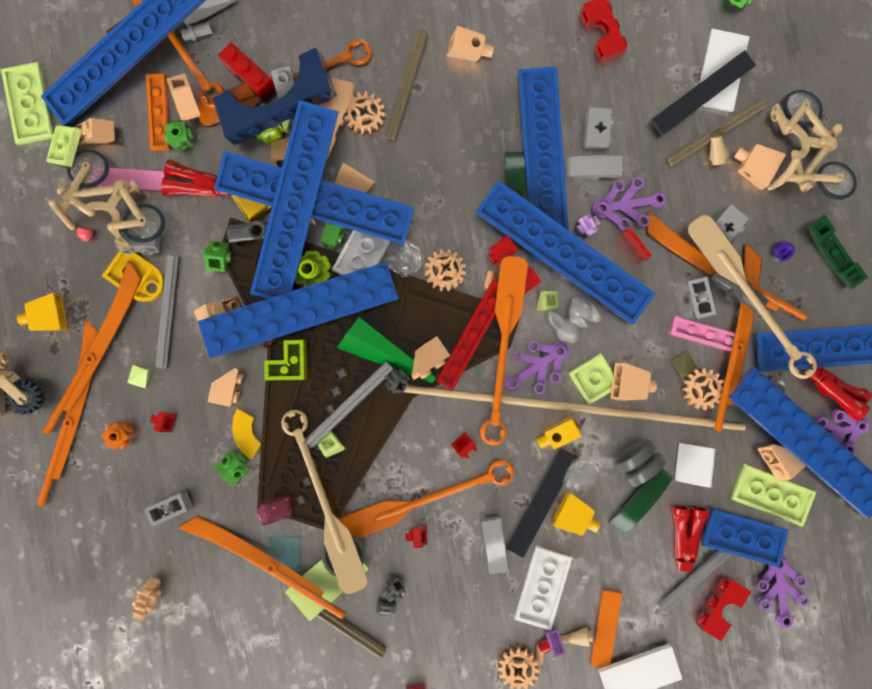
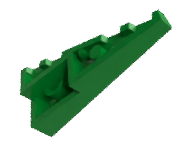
[338,317,436,383]

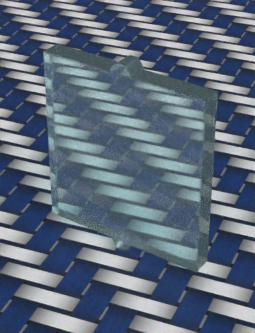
[269,535,301,571]

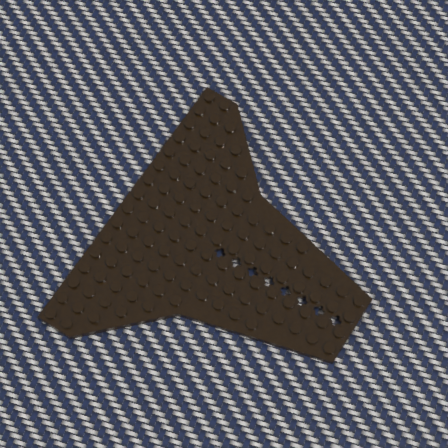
[222,217,520,530]

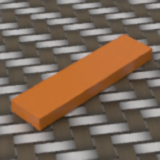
[146,73,171,152]
[590,589,622,668]

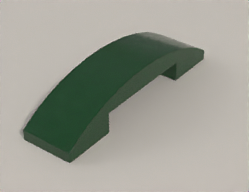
[505,152,525,199]
[808,215,868,289]
[608,468,673,535]

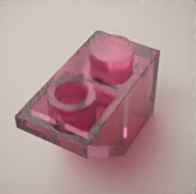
[257,496,292,525]

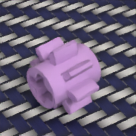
[576,214,601,238]

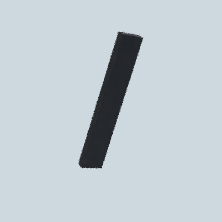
[651,50,756,135]
[506,447,578,558]

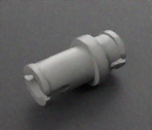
[181,21,213,42]

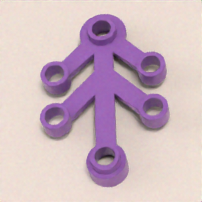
[592,177,667,230]
[504,340,570,394]
[814,409,870,454]
[755,555,810,628]

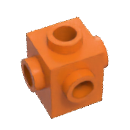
[101,421,136,450]

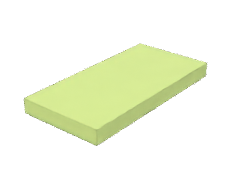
[1,62,54,145]
[730,463,817,527]
[285,559,369,621]

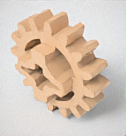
[344,91,386,135]
[424,249,466,291]
[682,368,724,410]
[132,577,161,621]
[498,646,540,689]

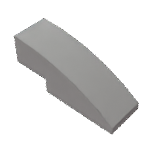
[564,155,623,179]
[481,516,508,574]

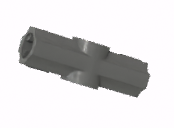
[227,221,268,243]
[709,271,769,314]

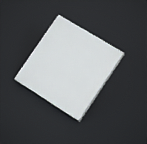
[675,443,716,488]

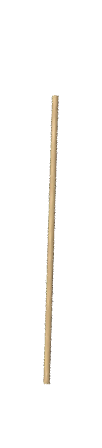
[404,385,746,431]

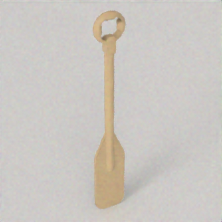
[688,215,817,379]
[281,409,368,594]

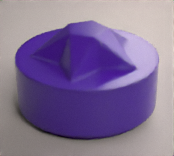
[773,240,795,261]

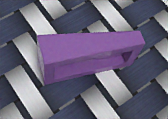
[545,629,566,657]

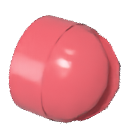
[77,227,93,242]

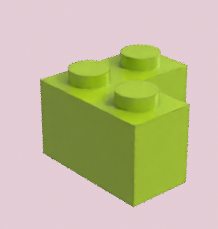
[264,340,308,380]

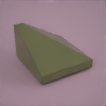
[671,351,697,377]

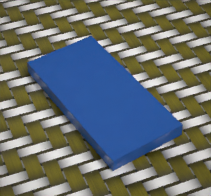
[701,508,789,567]

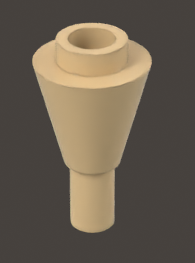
[561,627,594,647]

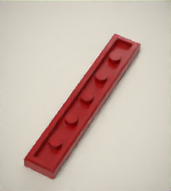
[436,280,498,390]

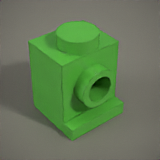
[320,222,347,251]

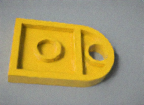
[102,251,165,302]

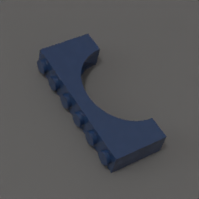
[213,47,337,145]

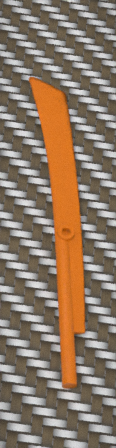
[647,211,808,321]
[714,244,763,432]
[43,261,142,435]
[37,320,99,506]
[178,515,346,619]

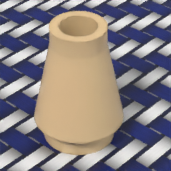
[709,135,729,165]

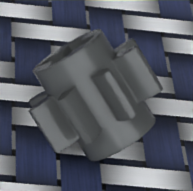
[385,369,410,394]
[381,577,406,602]

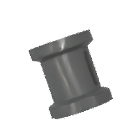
[375,600,396,619]

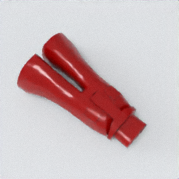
[161,159,229,197]
[809,366,872,421]
[672,505,710,572]

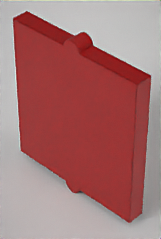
[622,229,652,261]

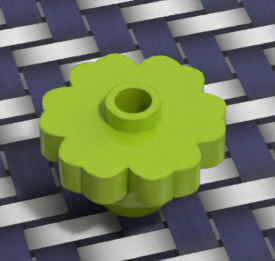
[295,251,332,287]

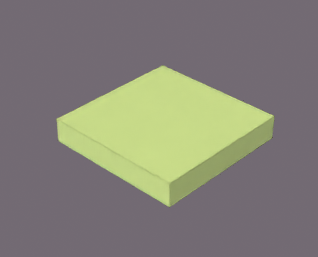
[46,125,82,167]
[568,353,614,405]

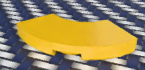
[232,408,261,460]

